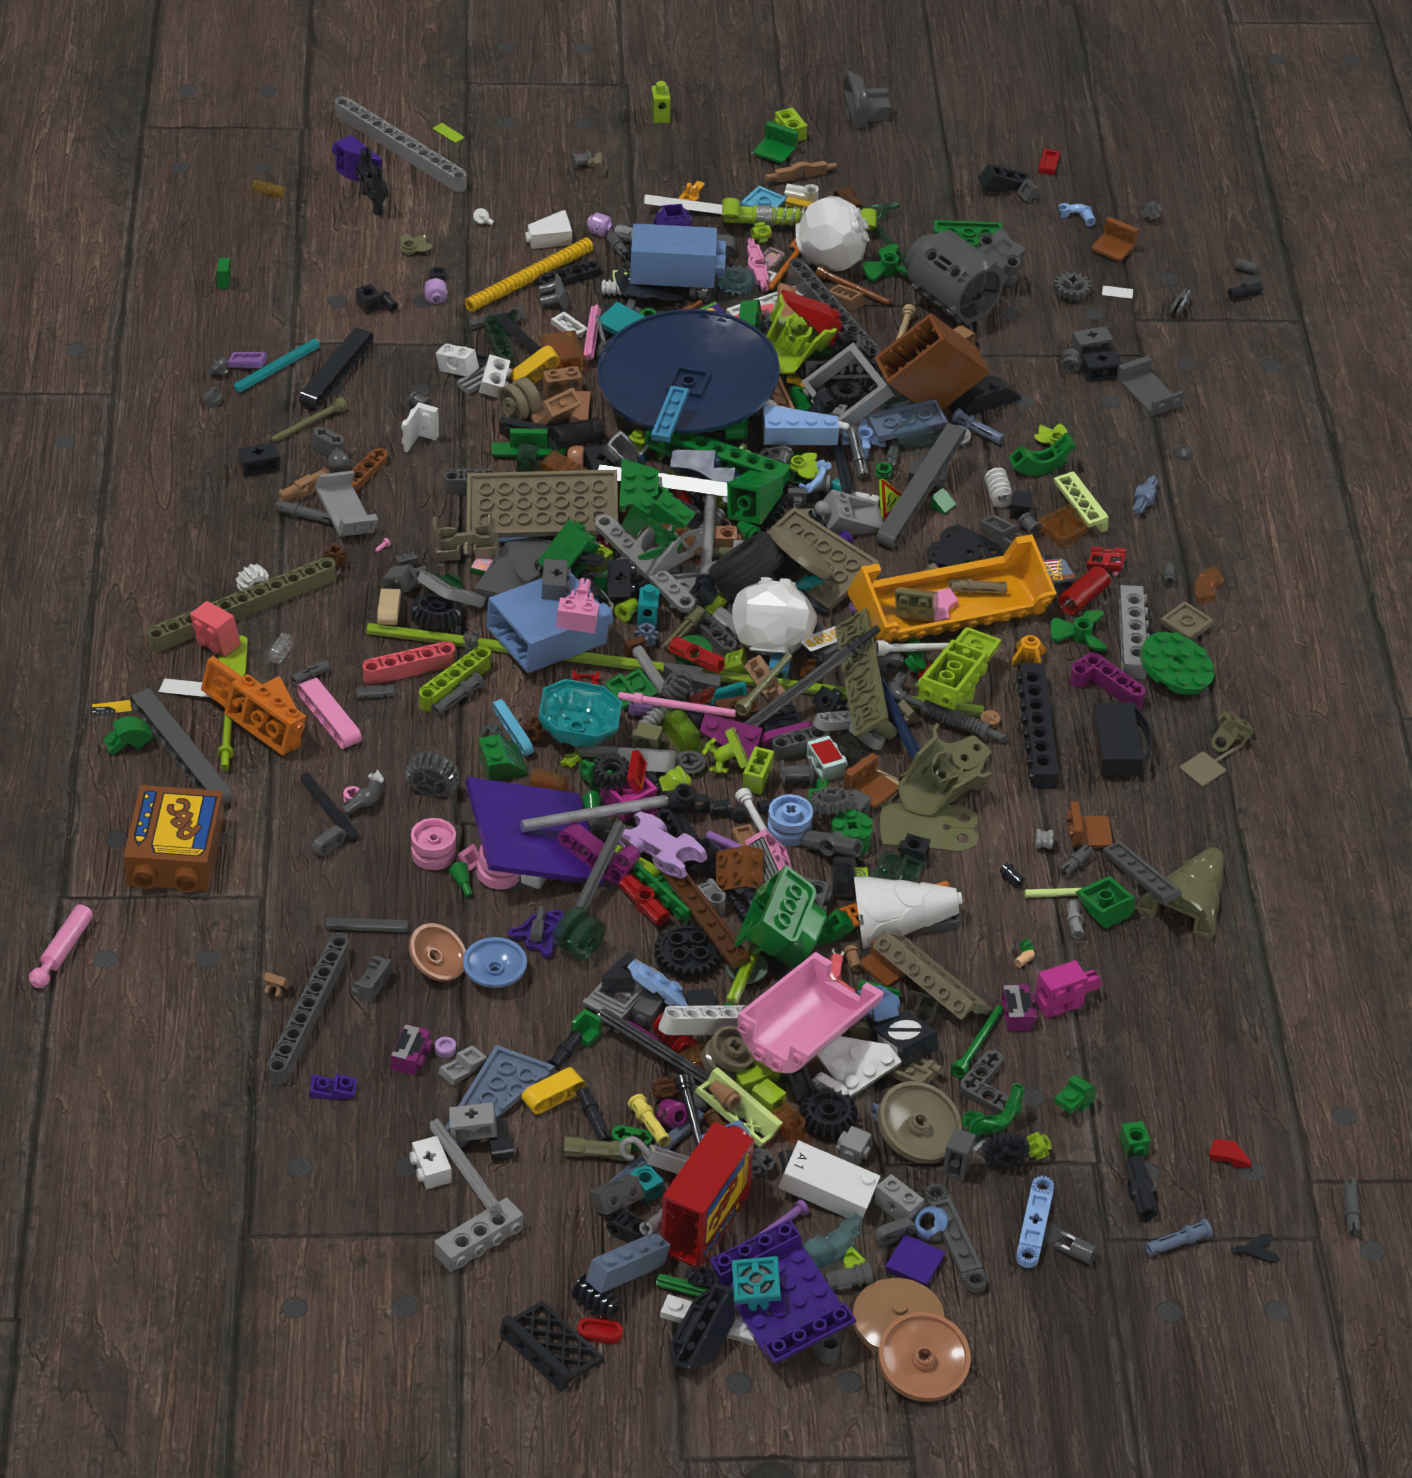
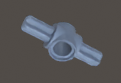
[1132,476,1158,515]

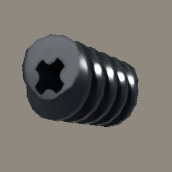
[571,1274,623,1320]

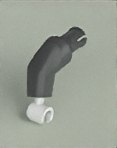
[341,770,384,816]

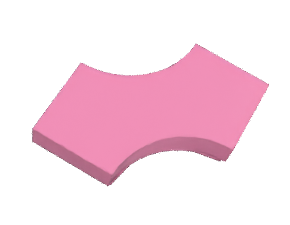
[928,588,958,623]

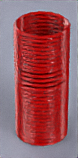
[1058,566,1111,615]

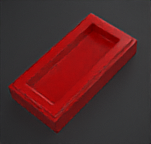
[1038,149,1060,176]
[627,750,647,794]

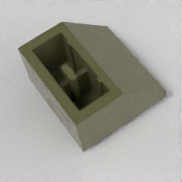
[895,587,938,622]

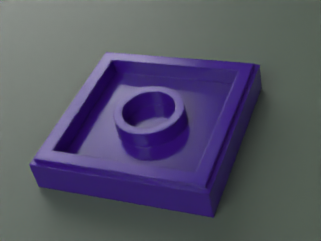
[885,1235,946,1287]

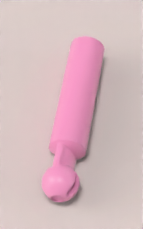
[29,904,93,988]

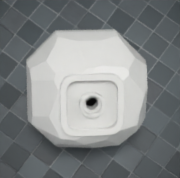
[795,196,869,272]
[732,577,817,656]

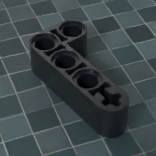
[656,808,722,876]

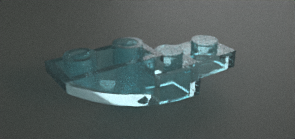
[804,1213,863,1269]

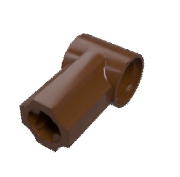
[834,186,864,210]

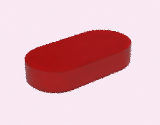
[577,1317,623,1344]

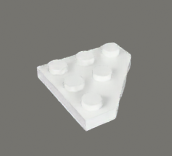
[817,1036,902,1098]

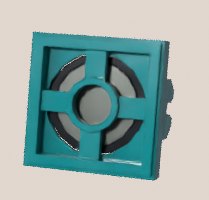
[732,1256,781,1311]

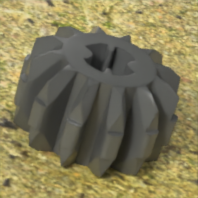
[661,669,693,701]

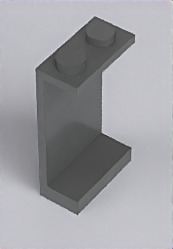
[1117,356,1184,416]

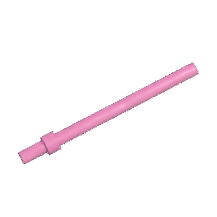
[618,692,736,718]

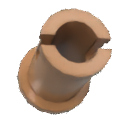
[843,945,863,973]

